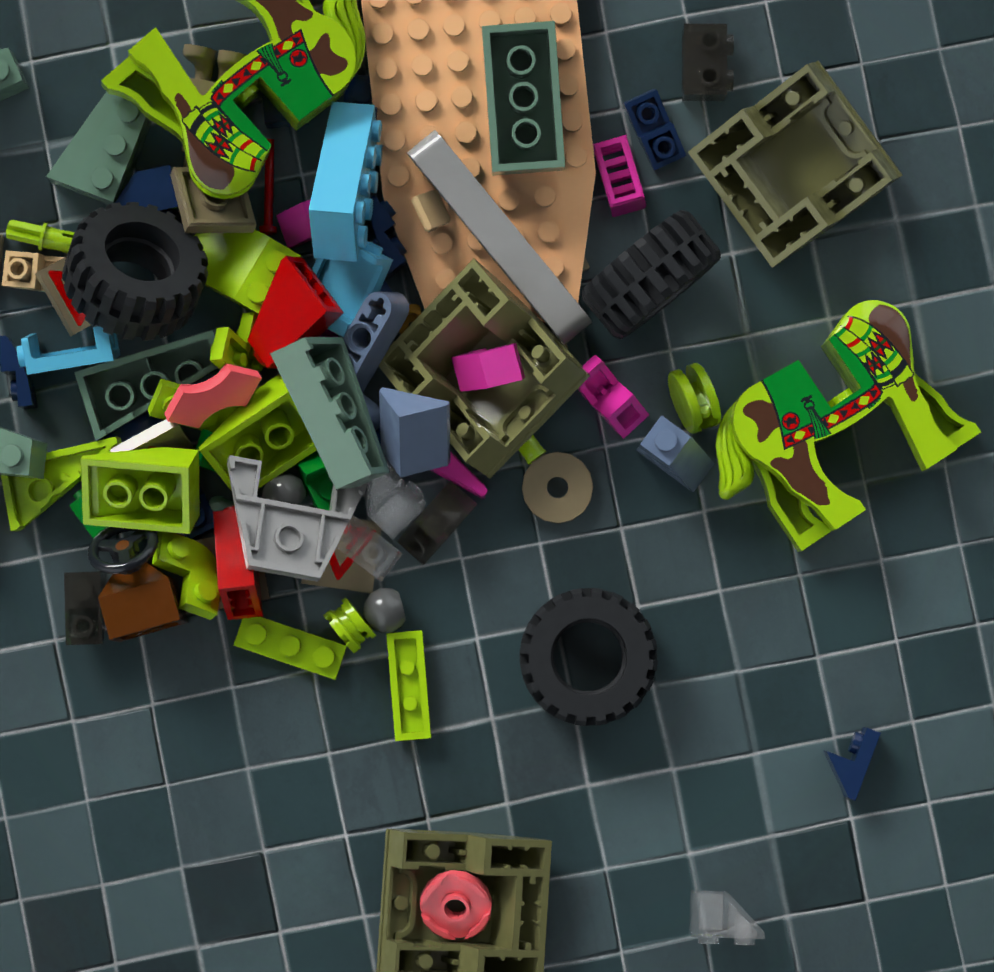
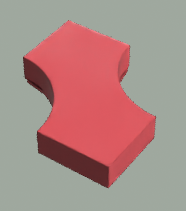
[164,364,262,428]

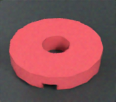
[420,870,492,940]

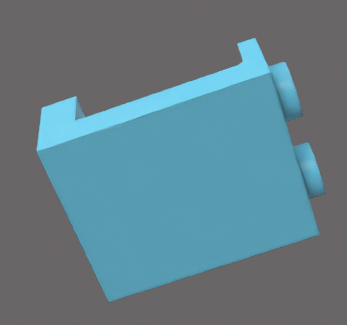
[312,241,393,337]
[17,325,121,375]

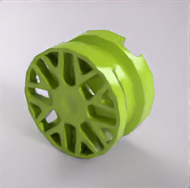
[323,597,377,654]

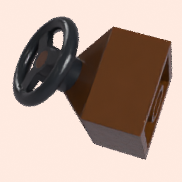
[88,527,188,642]

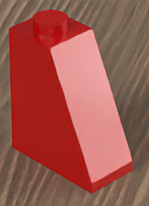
[247,256,344,369]
[213,506,263,620]

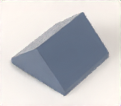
[379,387,450,478]

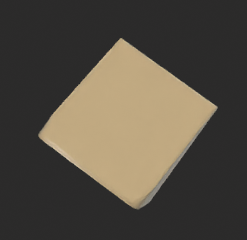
[411,190,450,233]

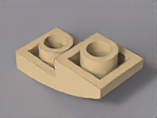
[1,250,64,292]

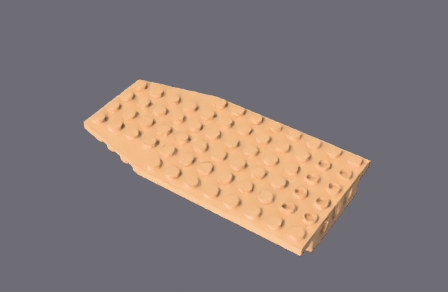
[361,0,596,323]

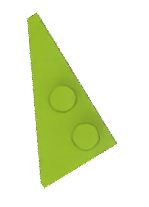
[1,437,122,532]

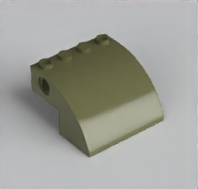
[688,60,903,268]
[379,259,590,479]
[376,829,552,972]

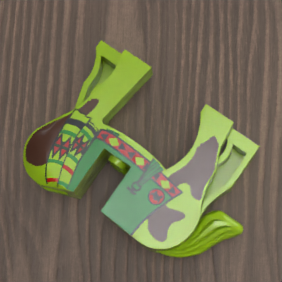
[101,0,366,199]
[715,300,981,552]

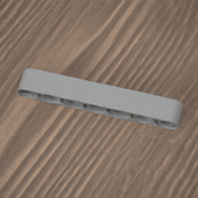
[407,130,592,345]

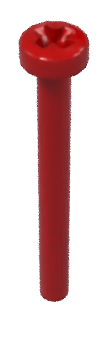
[259,139,277,235]

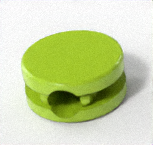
[668,363,721,434]

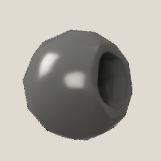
[262,472,307,505]
[364,588,406,633]

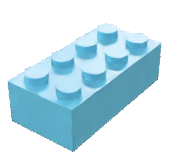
[309,102,383,262]

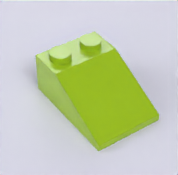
[195,230,302,315]
[198,374,317,491]
[81,447,200,534]

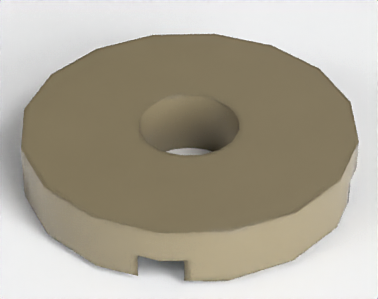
[522,452,593,524]

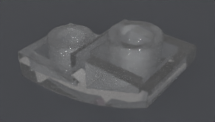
[336,515,403,582]

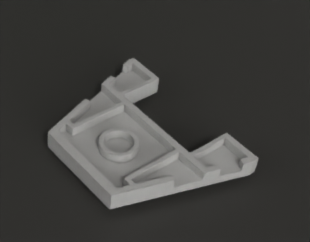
[227,455,368,582]

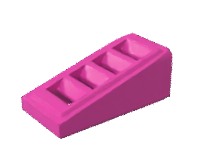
[593,135,646,217]
[430,451,488,499]

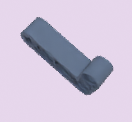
[343,292,409,431]

